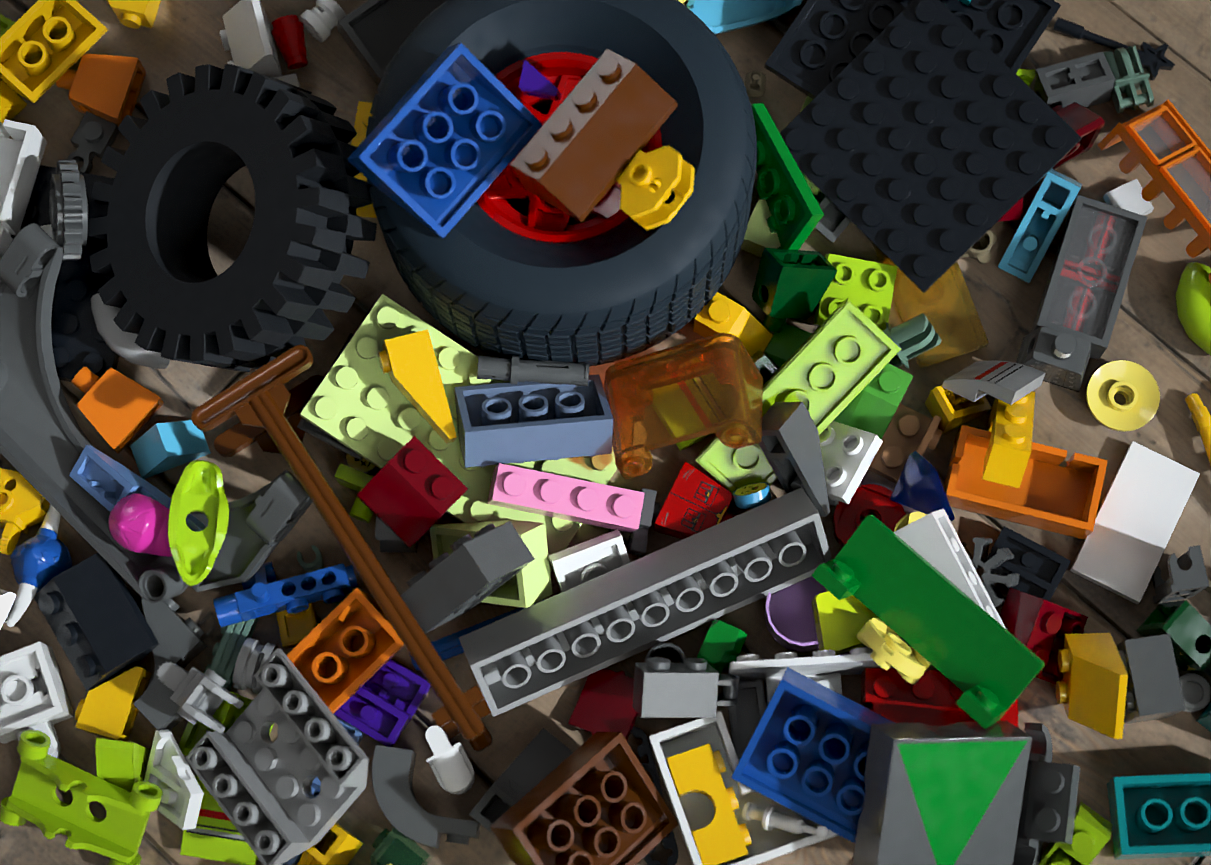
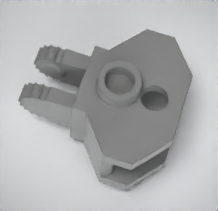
[157,661,244,734]

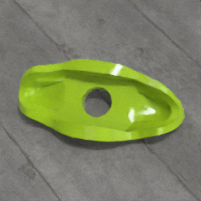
[168,460,229,587]

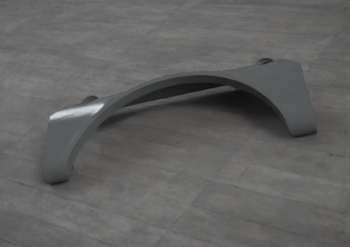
[0,223,312,603]

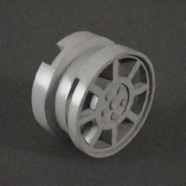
[233,637,279,694]

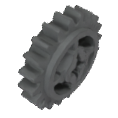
[49,160,89,260]

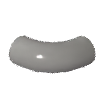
[91,293,170,369]

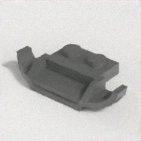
[1013,722,1080,865]

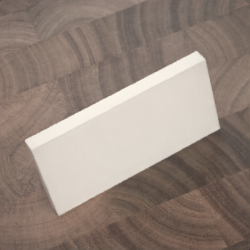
[1070,441,1200,604]

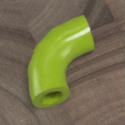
[1175,262,1211,356]

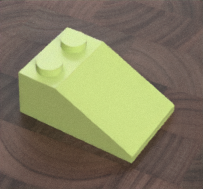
[430,520,553,608]

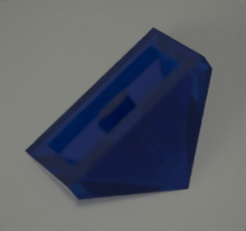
[890,451,955,521]

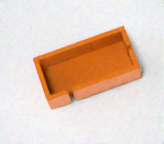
[940,425,1108,540]

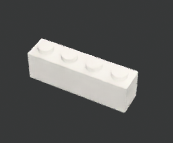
[894,508,1006,629]

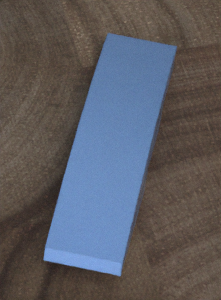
[69,445,206,532]

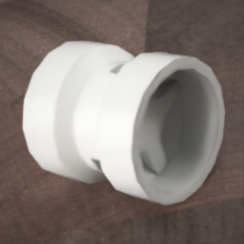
[299,0,346,43]

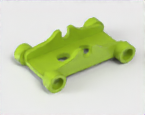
[0,730,163,865]

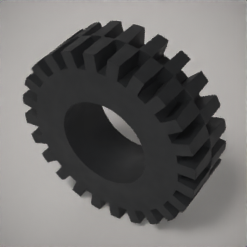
[88,64,377,372]

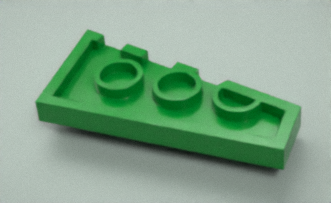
[751,103,824,250]

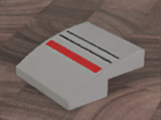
[942,360,1045,405]

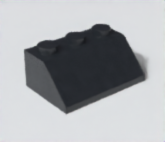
[34,553,159,691]

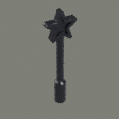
[1053,17,1174,81]

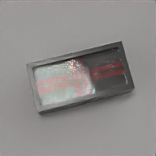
[1031,195,1147,360]

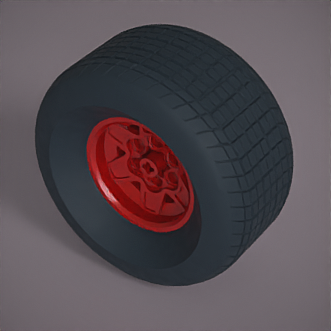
[366,0,757,367]

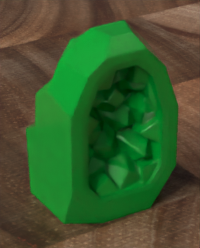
[697,620,748,674]

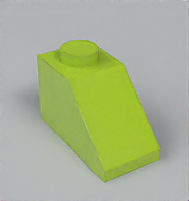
[95,738,151,792]

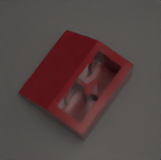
[999,587,1088,684]

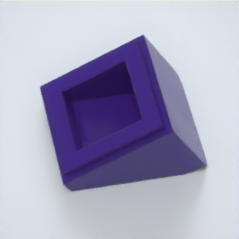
[519,60,561,101]

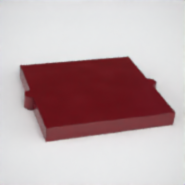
[568,668,638,741]

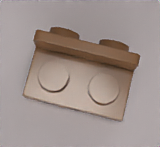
[868,403,943,488]

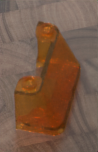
[604,333,763,480]

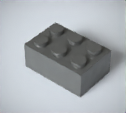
[400,521,535,634]

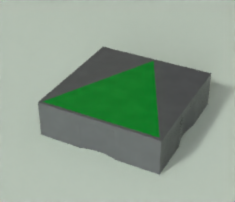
[852,721,1032,865]

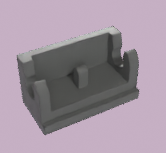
[1034,51,1115,108]
[1152,545,1209,604]

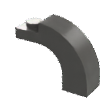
[372,745,481,849]

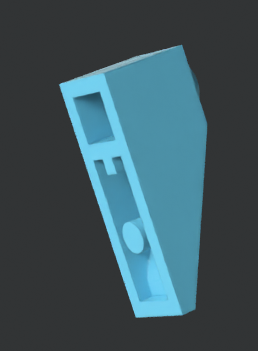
[998,169,1082,283]

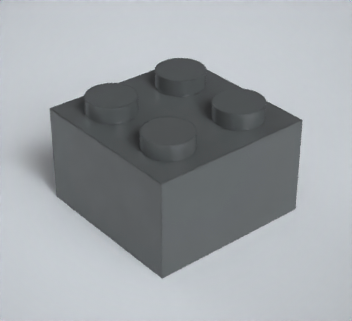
[1116,634,1185,724]

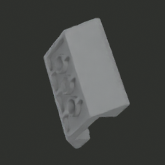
[185,648,369,865]

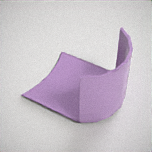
[764,576,826,652]

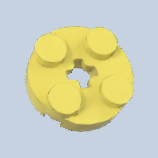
[856,618,930,685]

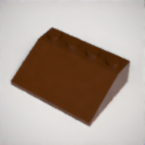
[490,732,679,865]

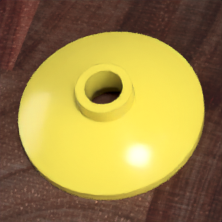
[1086,360,1160,432]

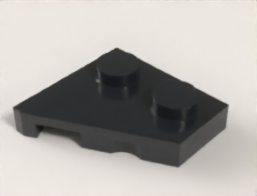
[988,526,1071,602]

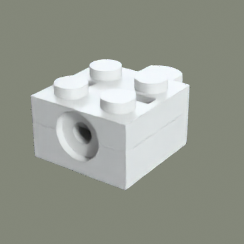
[0,641,75,758]

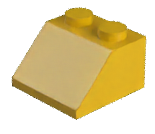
[1055,632,1128,739]

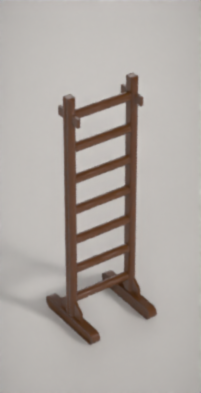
[191,345,493,752]

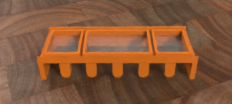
[1097,99,1211,283]

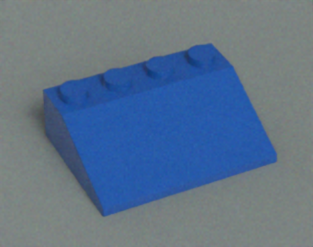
[347,43,543,239]
[731,667,894,843]

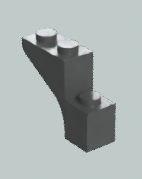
[133,598,207,731]

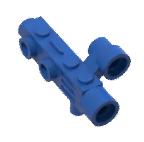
[213,561,358,627]

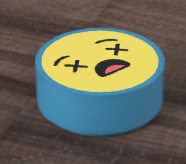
[733,482,772,509]

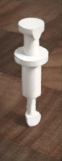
[742,802,829,838]

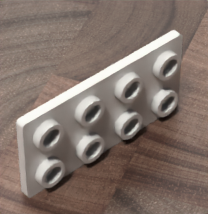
[728,647,880,706]

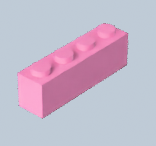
[487,463,645,533]

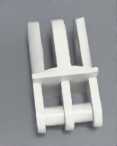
[425,725,475,795]

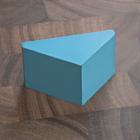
[130,420,211,479]

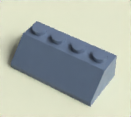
[454,374,613,468]

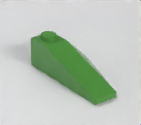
[764,323,913,439]

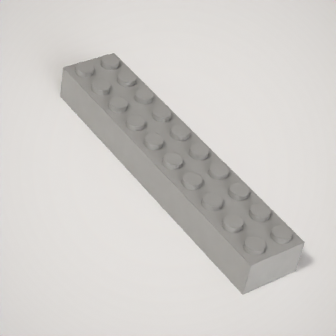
[459,487,832,717]

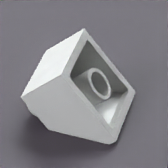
[220,0,282,78]

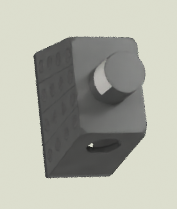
[1016,326,1091,392]

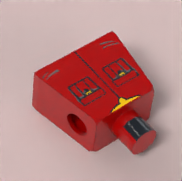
[654,462,736,539]

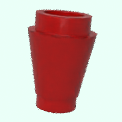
[270,15,308,70]

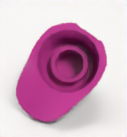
[108,493,172,557]

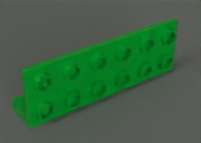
[811,515,1045,729]

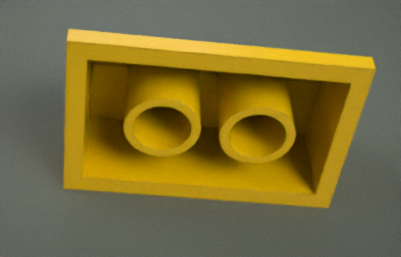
[0,0,108,103]

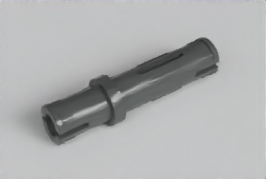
[477,355,589,387]

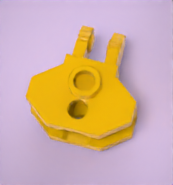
[617,146,694,230]
[0,468,50,555]

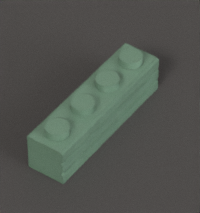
[204,617,260,691]

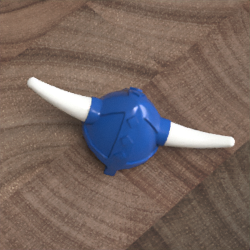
[7,504,72,627]

